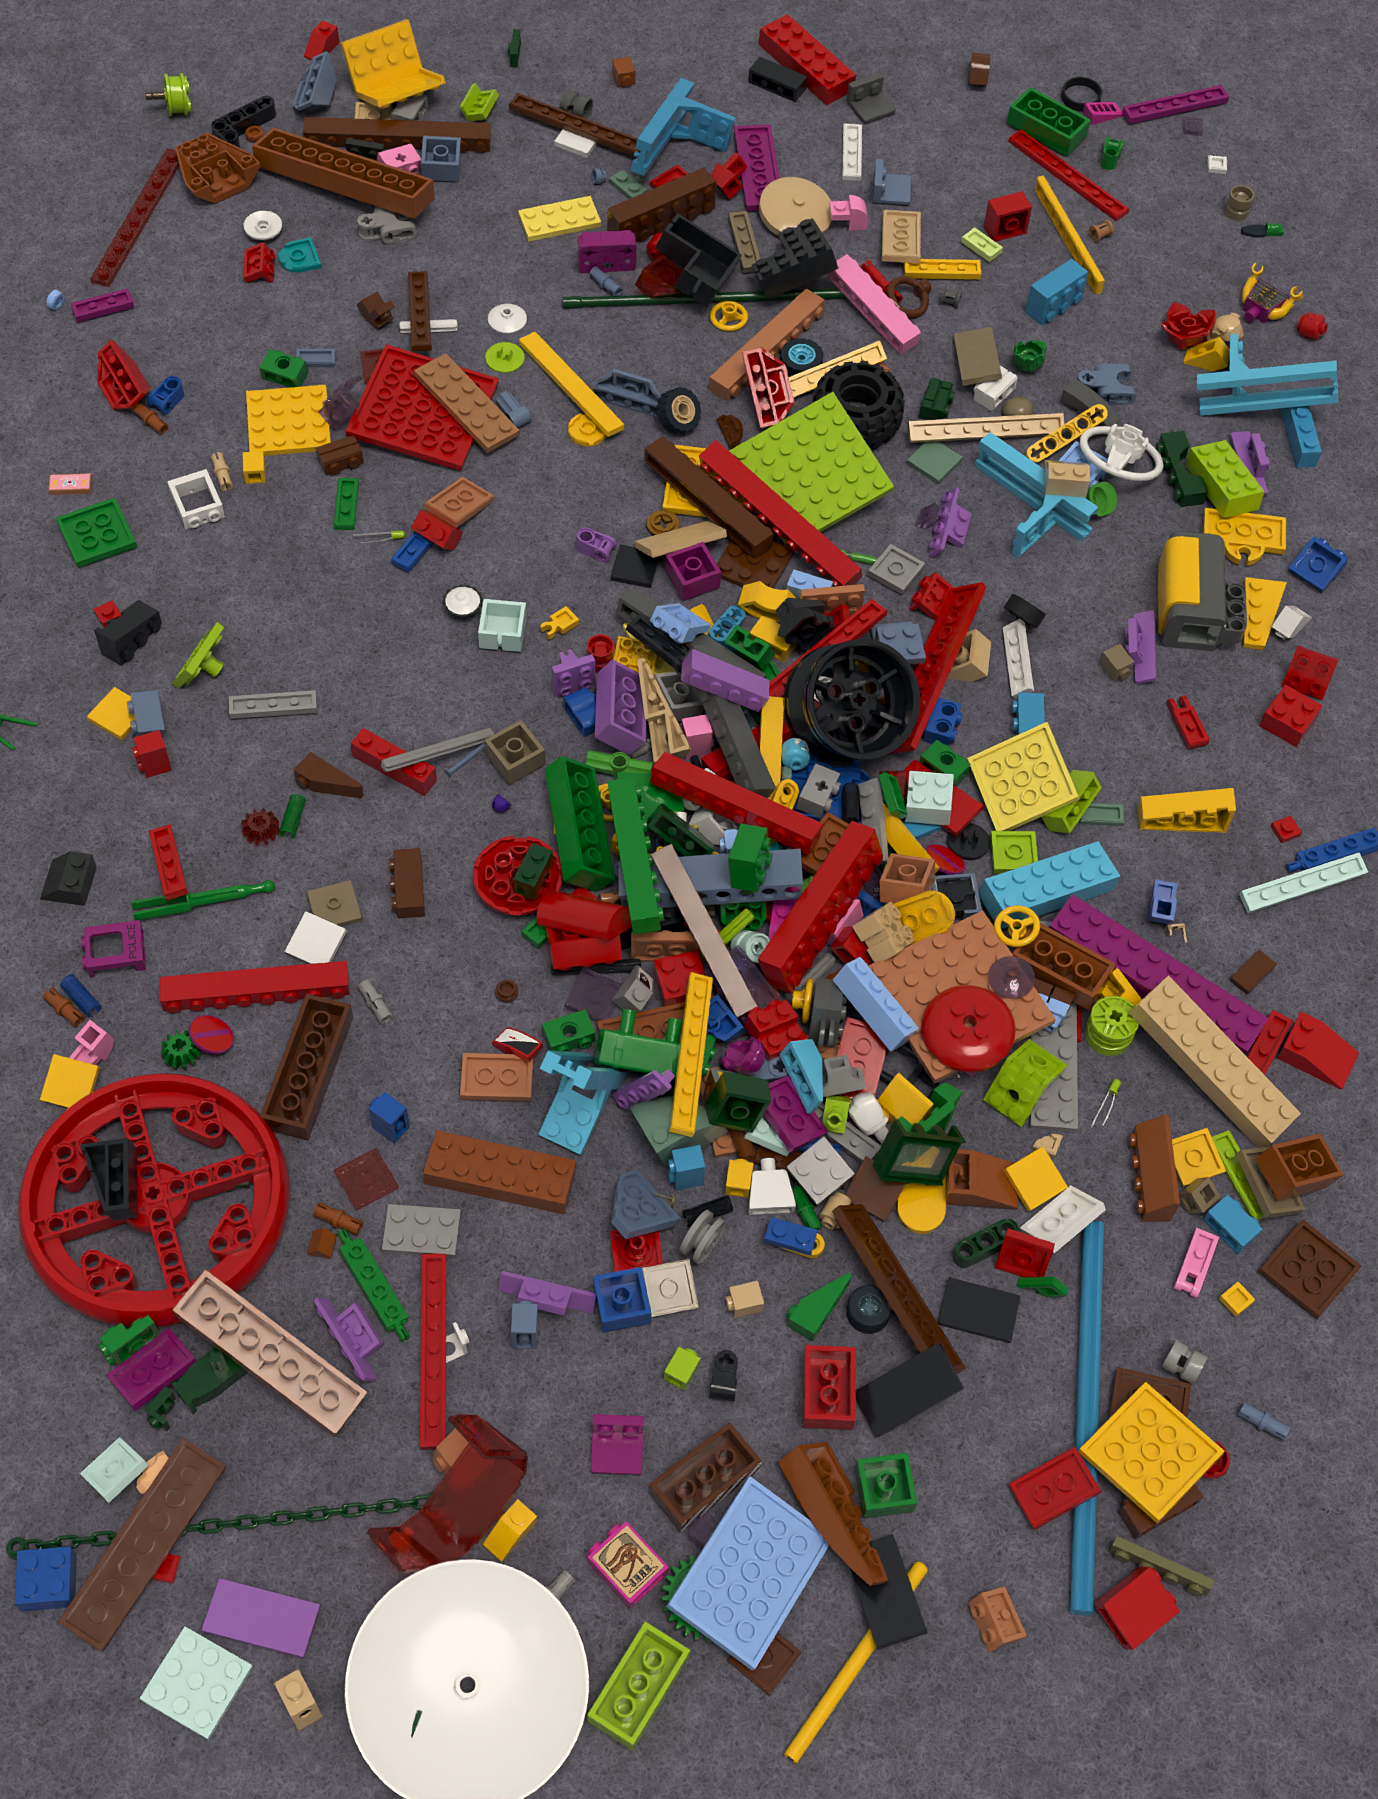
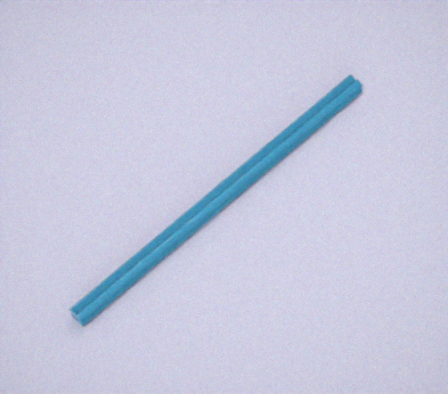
[1070,1221,1104,1616]

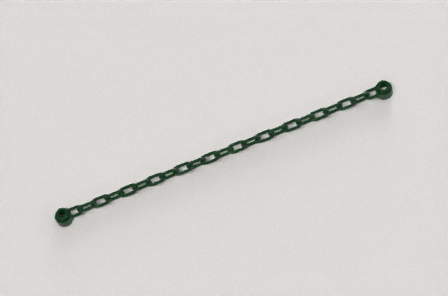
[6,1490,447,1560]

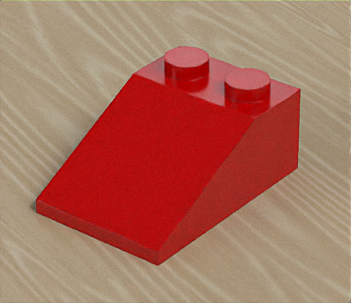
[1277,1011,1359,1090]

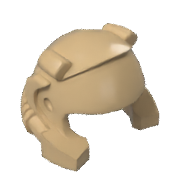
[1206,313,1244,342]

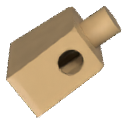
[274,1669,323,1731]

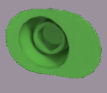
[1086,482,1117,517]

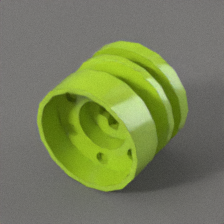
[1084,996,1139,1056]

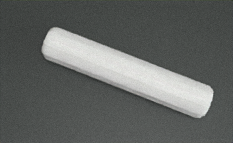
[400,319,458,333]

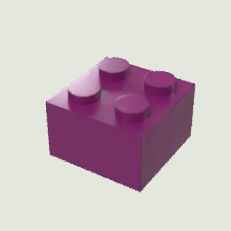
[665,542,721,601]

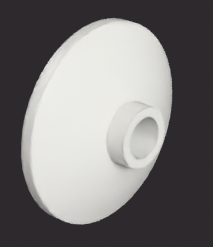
[244,211,282,240]
[488,304,527,333]

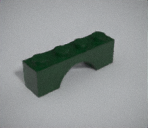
[1156,431,1208,507]

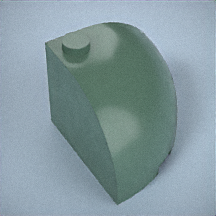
[630,1096,728,1169]

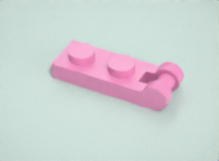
[1173,1228,1219,1299]

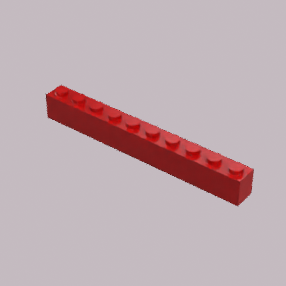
[699,440,863,587]

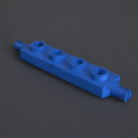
[1285,828,1378,873]

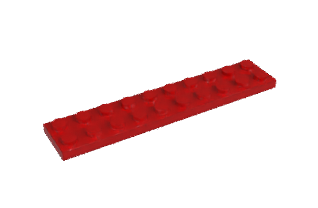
[889,582,987,754]

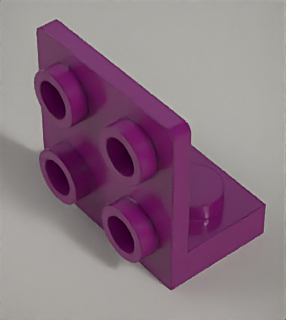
[591,1414,644,1475]

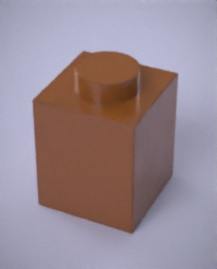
[612,56,635,88]

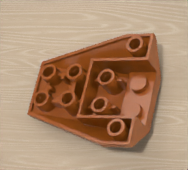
[175,133,261,204]

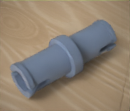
[590,267,623,296]
[1238,1402,1291,1441]

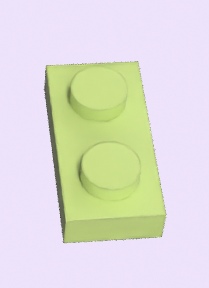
[961,227,1003,262]

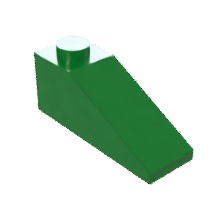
[786,1273,852,1342]

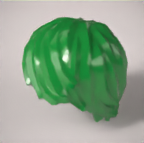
[1013,340,1047,373]

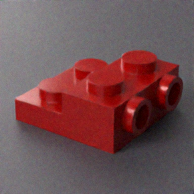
[744,999,808,1061]

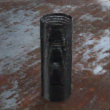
[842,783,859,824]
[682,1195,733,1227]

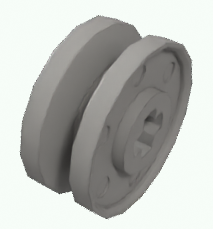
[679,1210,727,1265]

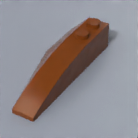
[778,1442,888,1586]

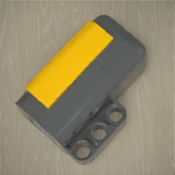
[1158,531,1247,651]

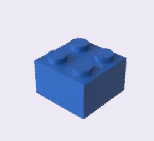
[593,1267,651,1333]
[15,1546,77,1612]

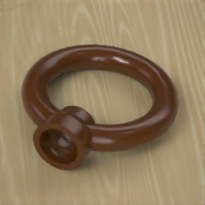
[887,276,932,318]

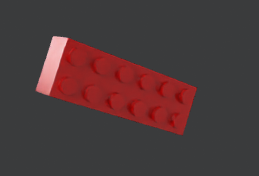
[759,14,856,106]

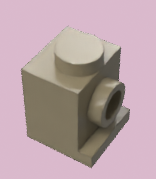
[1178,1177,1221,1214]

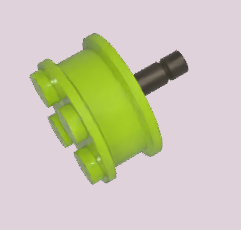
[145,73,191,116]

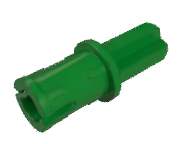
[792,1186,822,1231]

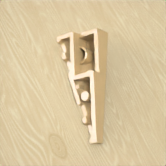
[637,658,691,763]

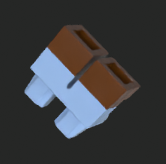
[1032,978,1075,1033]

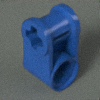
[147,376,185,415]

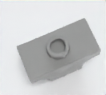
[822,1055,866,1097]

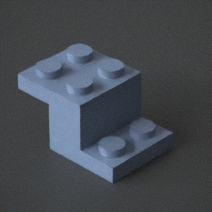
[870,622,926,664]

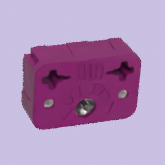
[577,230,637,274]

